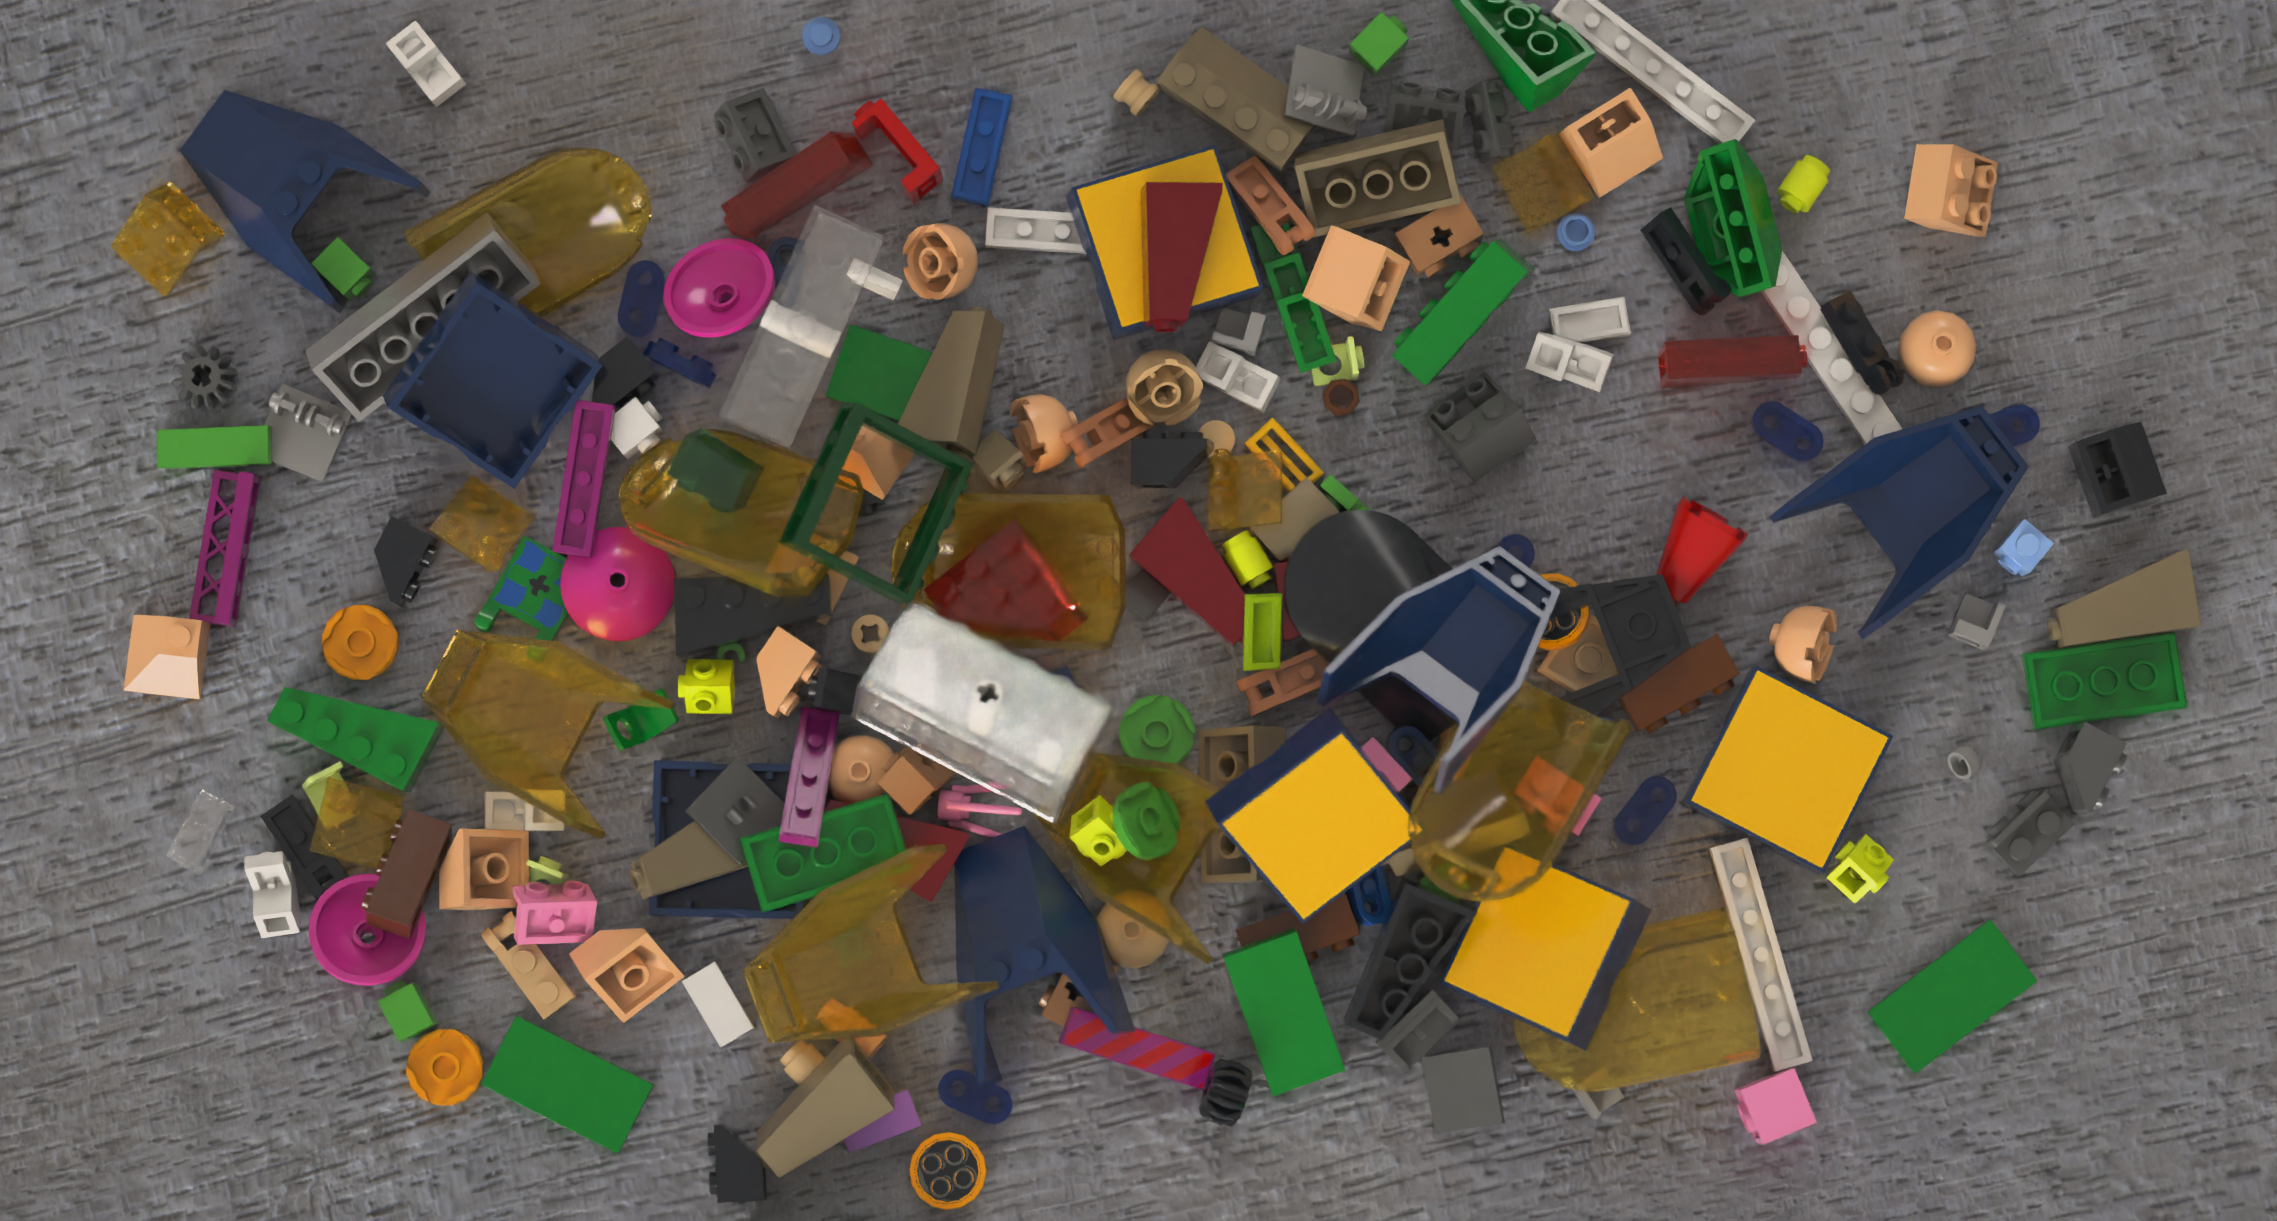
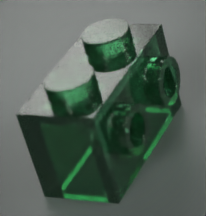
[667,428,764,513]

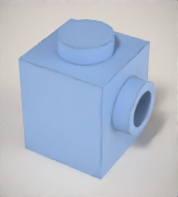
[1993,519,2054,576]

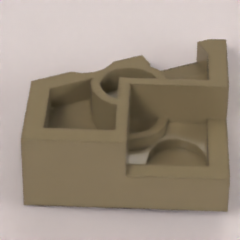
[1250,477,1339,563]

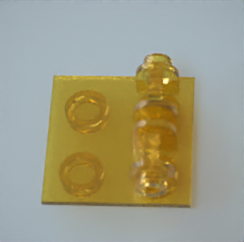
[1492,132,1595,234]
[1208,449,1282,532]
[428,476,535,573]
[309,777,403,869]

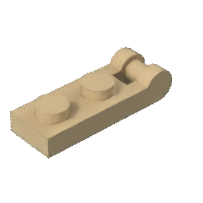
[480,910,576,1020]

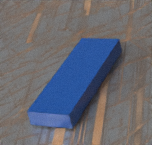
[951,87,1013,207]

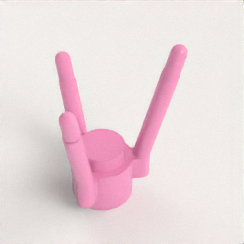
[938,780,1022,838]

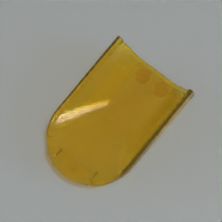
[403,147,651,317]
[618,429,864,596]
[891,493,1126,650]
[1408,680,1632,901]
[1513,907,1761,1092]

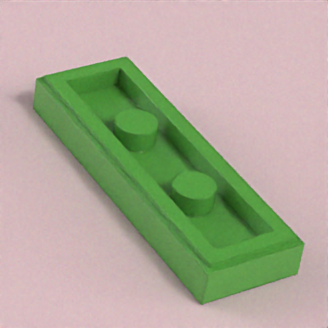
[157,425,272,469]

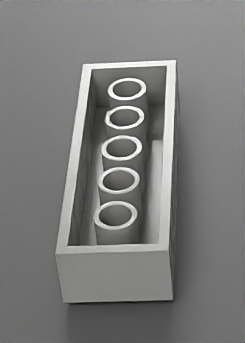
[305,212,541,422]

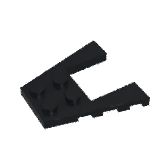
[1547,574,1692,739]

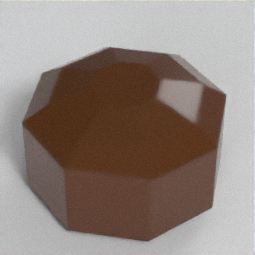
[1322,378,1360,417]

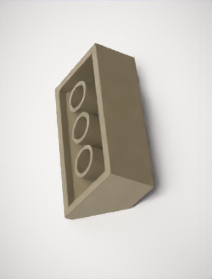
[1157,26,1317,175]
[1294,119,1461,238]
[1198,726,1286,883]

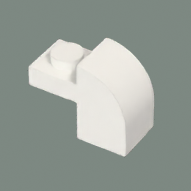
[244,851,300,938]

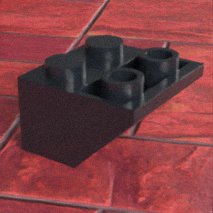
[2068,422,2167,519]

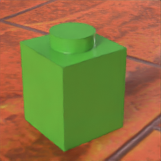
[1349,12,1409,77]
[311,237,376,301]
[378,980,439,1042]

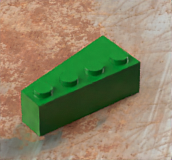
[1392,239,1535,386]
[267,687,445,793]

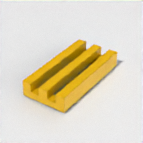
[1244,417,1324,492]

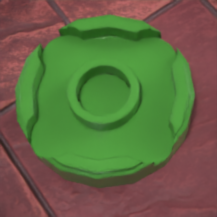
[1119,695,1195,771]
[1113,782,1181,860]

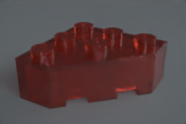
[923,519,1089,642]

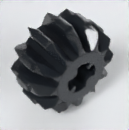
[1199,1059,1253,1127]

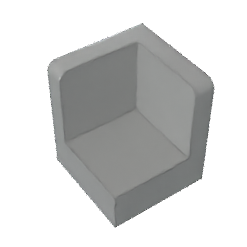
[1211,308,1266,357]
[1947,594,2006,650]
[1570,1065,1624,1119]

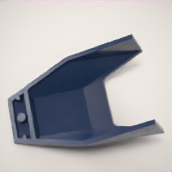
[180,90,430,313]
[1769,406,2029,639]
[1318,546,1561,794]
[954,826,1135,1084]

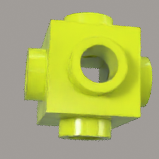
[678,659,736,714]
[1070,795,1127,866]
[1826,834,1894,904]

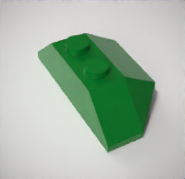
[1684,139,1782,298]

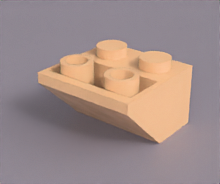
[1559,88,1663,198]
[1904,144,1998,237]
[1302,225,1410,331]
[756,626,822,720]

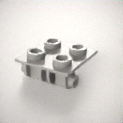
[1284,44,1367,137]
[265,384,352,482]

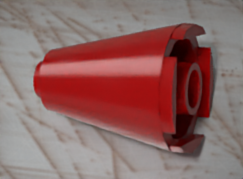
[1656,496,1748,606]

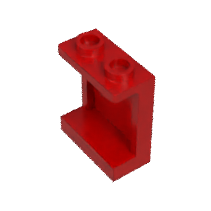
[852,98,943,205]

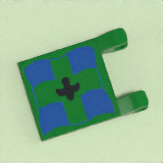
[475,536,568,661]

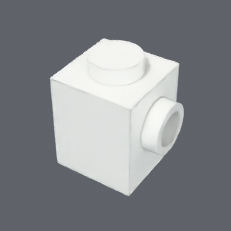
[611,397,663,459]

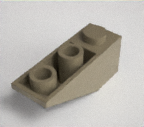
[967,429,1027,492]

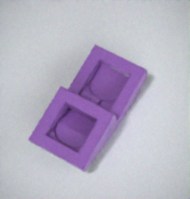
[844,1089,921,1153]

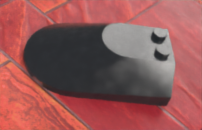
[1284,510,1457,744]

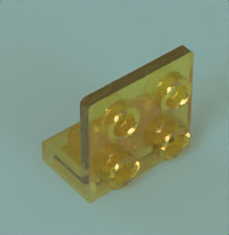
[111,182,225,296]

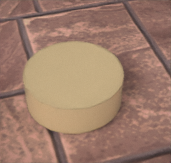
[1199,420,1235,459]

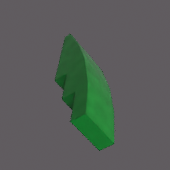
[1249,222,1337,373]

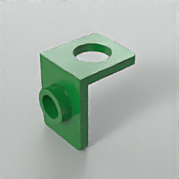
[603,689,679,751]

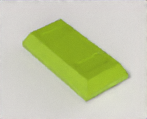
[1243,593,1282,671]

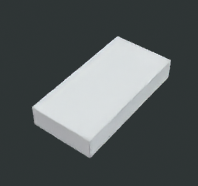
[1549,297,1631,343]
[682,962,755,1048]

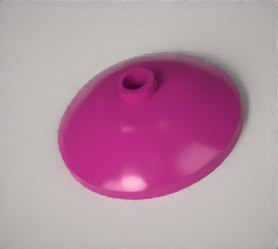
[664,238,775,338]
[560,527,675,642]
[309,874,426,986]

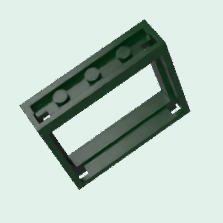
[779,402,973,604]

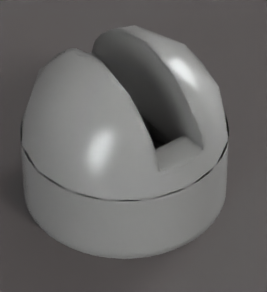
[1947,745,1982,780]

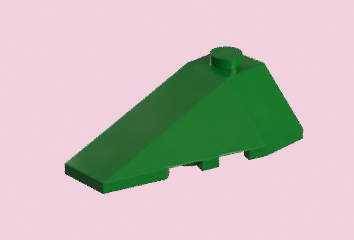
[1451,0,1596,113]

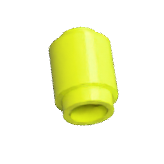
[1777,155,1831,214]
[1221,530,1274,590]

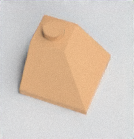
[840,426,916,500]
[124,615,211,700]
[439,828,530,910]
[569,928,685,1023]

